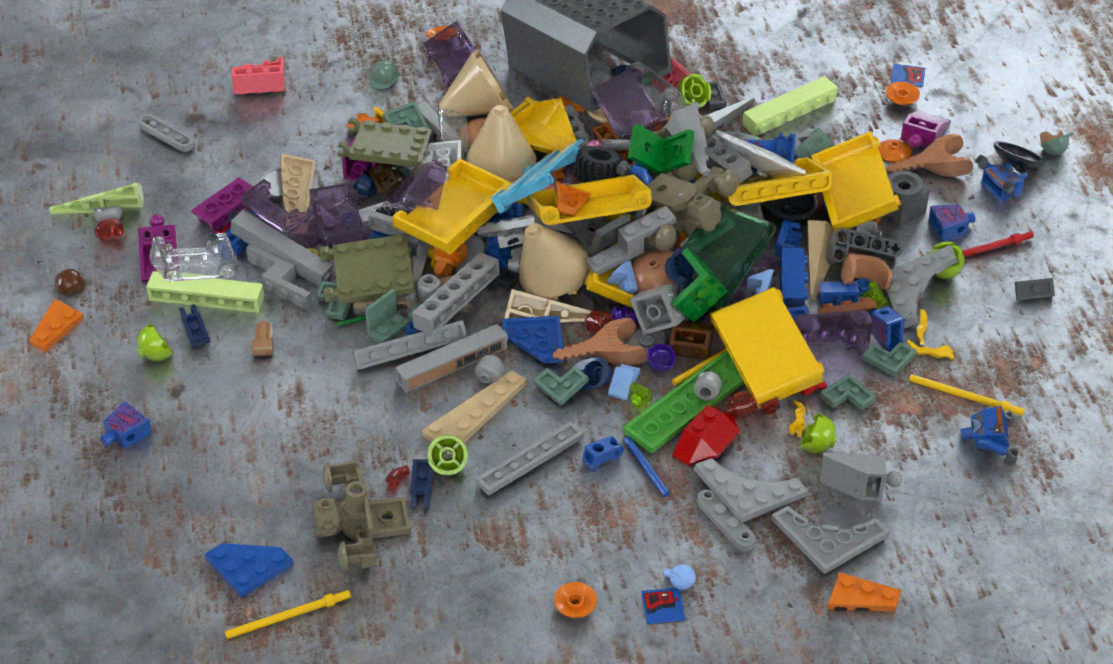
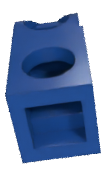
[583,436,624,471]

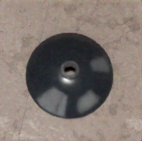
[993,141,1045,170]
[763,194,818,221]

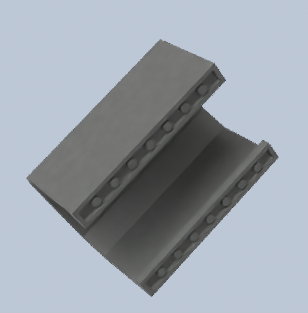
[501,0,672,112]

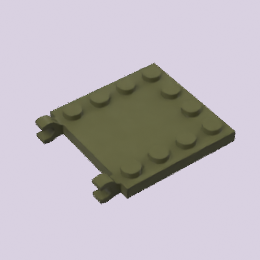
[337,118,432,168]
[319,234,415,305]

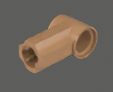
[252,321,273,356]

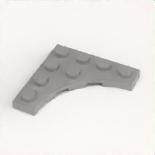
[477,215,576,238]
[887,245,958,329]
[694,458,808,523]
[771,506,890,574]

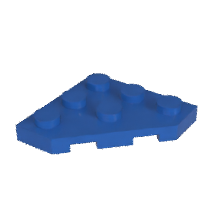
[502,316,564,363]
[204,543,294,598]

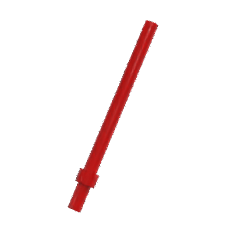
[962,231,1034,257]

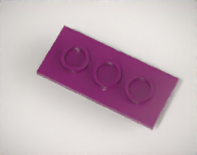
[191,177,259,230]

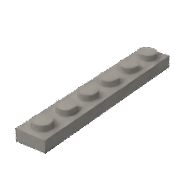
[352,320,467,370]
[476,421,584,496]

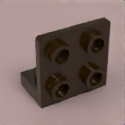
[368,163,415,201]

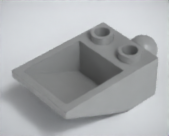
[820,452,902,501]

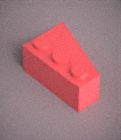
[232,56,285,95]

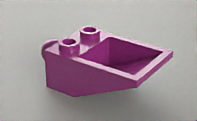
[900,111,951,148]
[138,214,179,281]

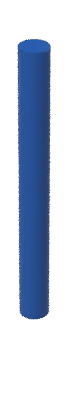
[624,436,670,497]

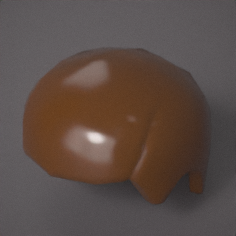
[55,269,86,296]

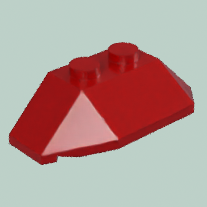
[672,405,740,466]

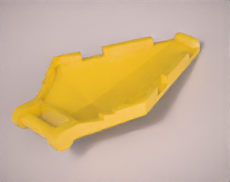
[510,96,579,154]

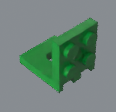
[628,124,695,175]
[672,248,728,322]

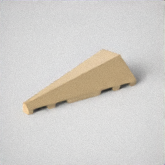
[807,220,842,301]
[504,289,604,323]

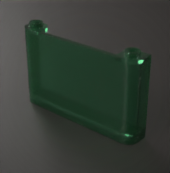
[681,204,776,313]

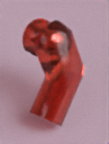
[385,465,410,488]

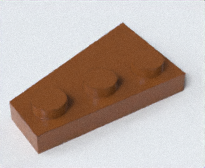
[818,297,878,318]

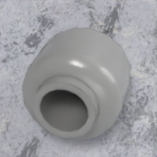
[417,274,441,302]
[475,355,504,384]
[694,371,722,401]

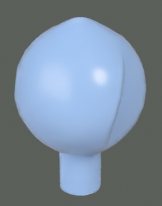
[664,564,696,590]

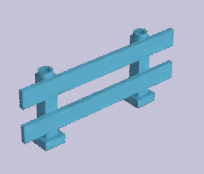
[491,138,583,213]

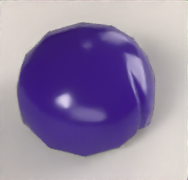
[612,306,639,325]
[647,343,676,372]

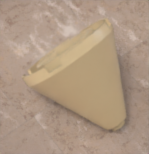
[438,49,514,119]
[465,105,537,183]
[518,223,590,301]

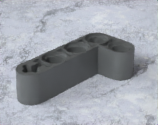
[826,228,903,265]

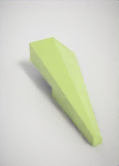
[50,183,144,214]

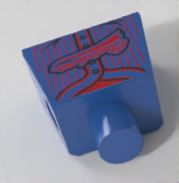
[928,204,975,242]
[868,307,904,352]
[100,401,152,448]

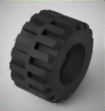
[574,146,622,183]

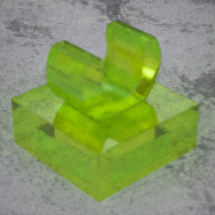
[864,281,888,307]
[630,382,653,408]

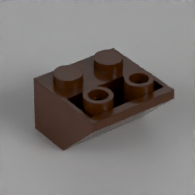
[669,321,715,359]

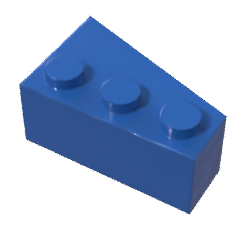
[779,247,808,307]

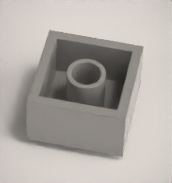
[630,283,685,335]

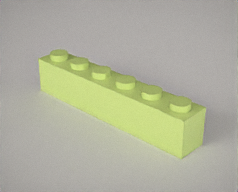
[742,76,838,136]
[146,271,264,313]

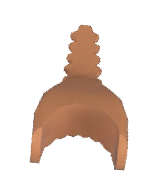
[886,133,973,177]
[840,239,892,290]
[553,318,647,366]

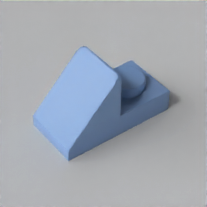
[607,260,638,295]
[746,269,774,295]
[608,364,640,401]

